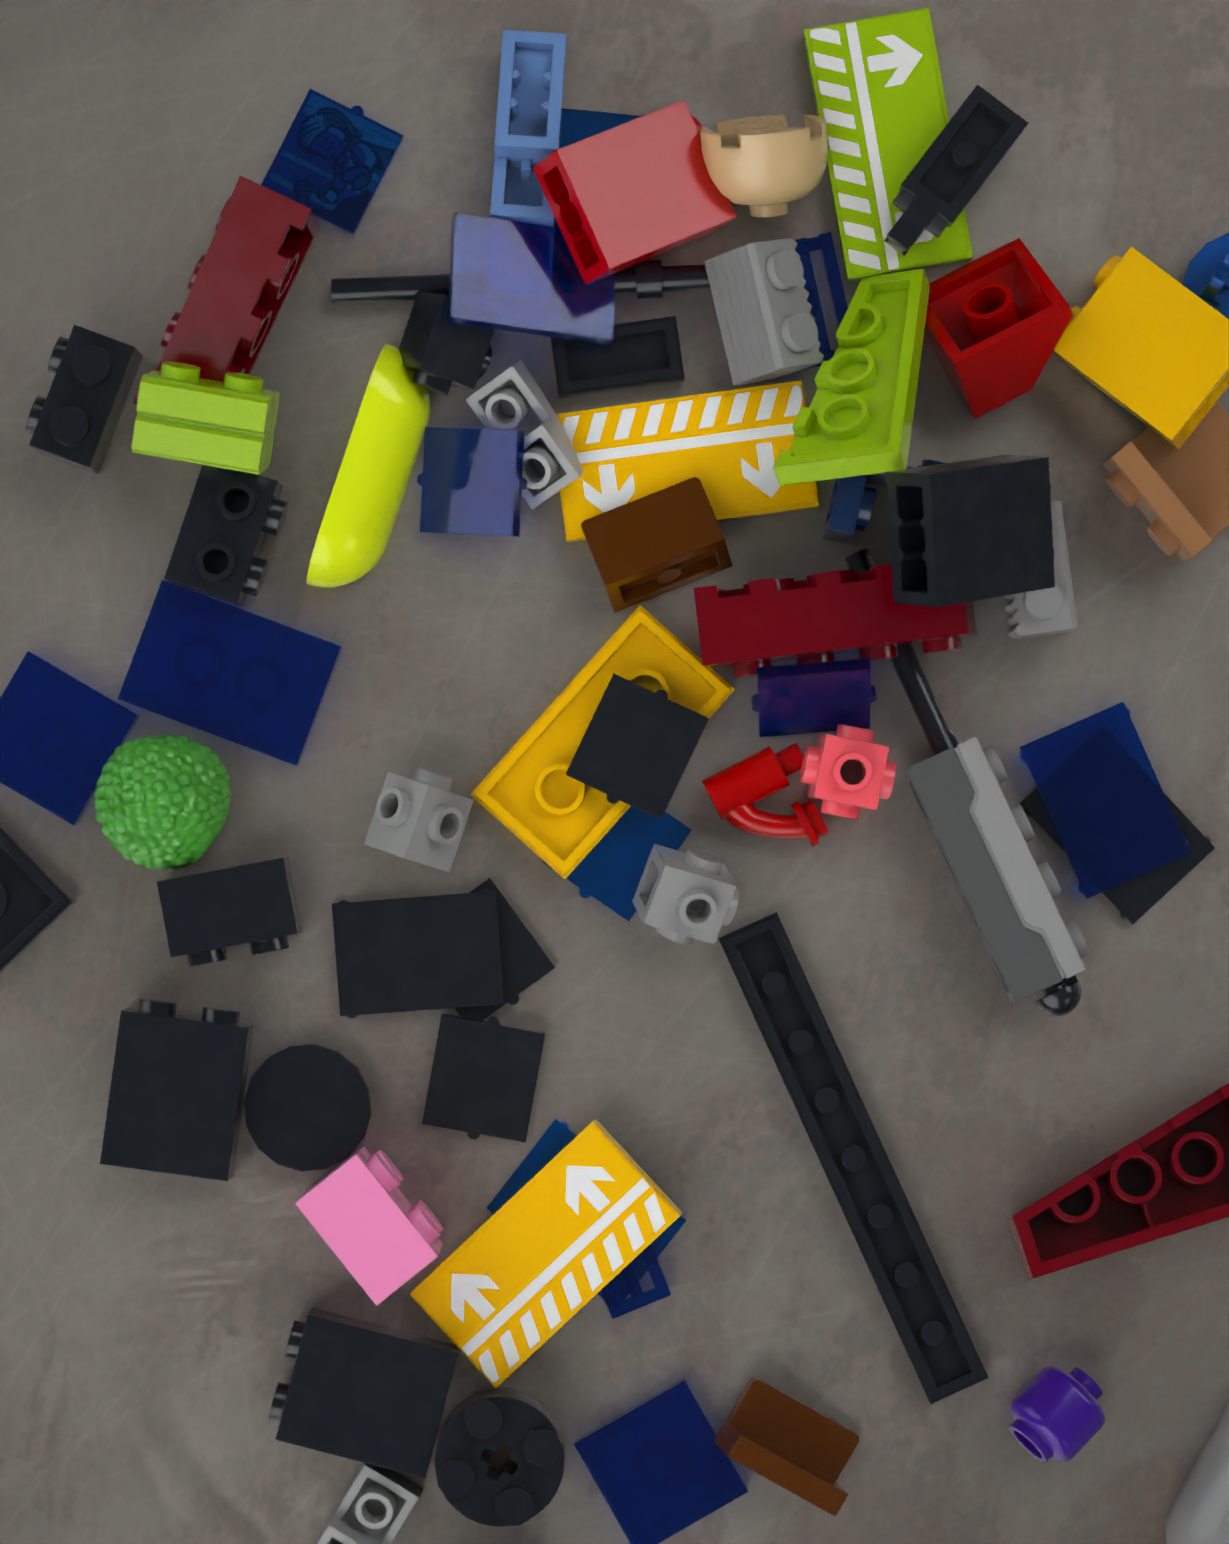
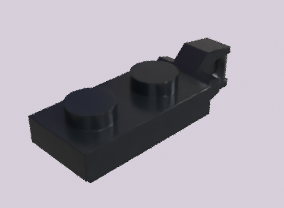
[884,84,1028,256]

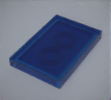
[118,580,343,766]

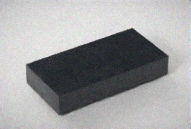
[550,316,685,399]

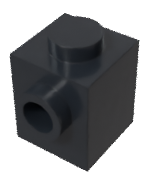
[398,292,499,395]

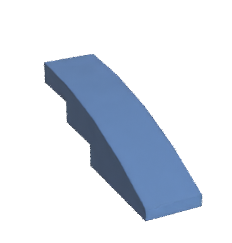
[486,29,567,299]

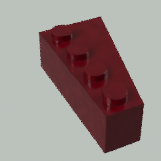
[133,176,320,405]
[693,564,977,678]
[1008,1083,1229,1280]

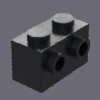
[25,325,143,474]
[164,465,289,607]

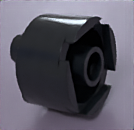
[435,1387,565,1527]

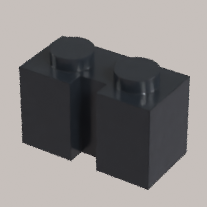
[157,858,302,967]

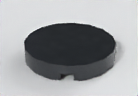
[244,1044,372,1172]

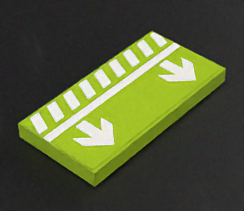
[803,8,973,282]

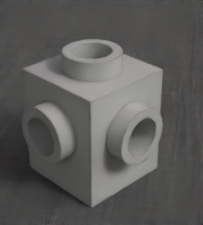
[364,768,474,873]
[632,844,739,944]

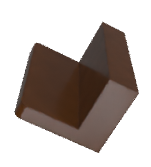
[581,477,732,613]
[714,1377,859,1517]

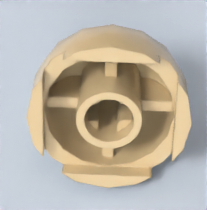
[700,115,828,217]

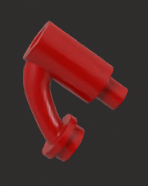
[701,743,829,847]

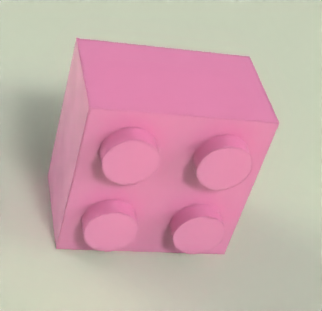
[295,1145,444,1306]

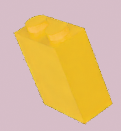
[1053,246,1229,450]

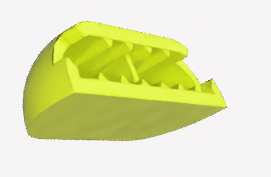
[306,343,431,588]

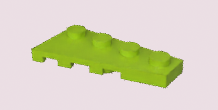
[773,269,930,485]

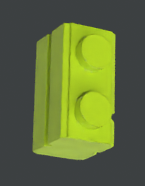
[131,362,280,475]

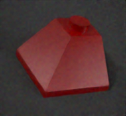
[924,238,1073,419]

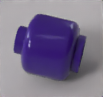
[1009,1366,1105,1463]

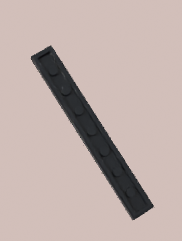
[718,912,989,1404]

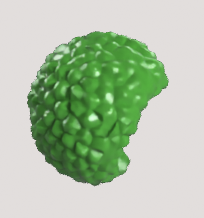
[94,735,231,869]

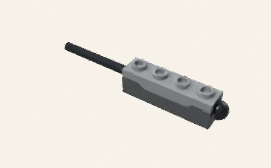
[845,548,1090,1016]

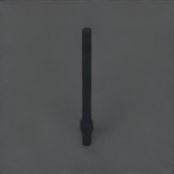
[331,260,711,304]

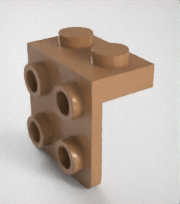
[1102,402,1229,562]

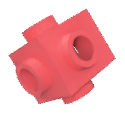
[800,724,896,820]

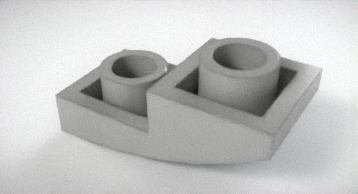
[465,359,584,510]
[316,1463,423,1544]

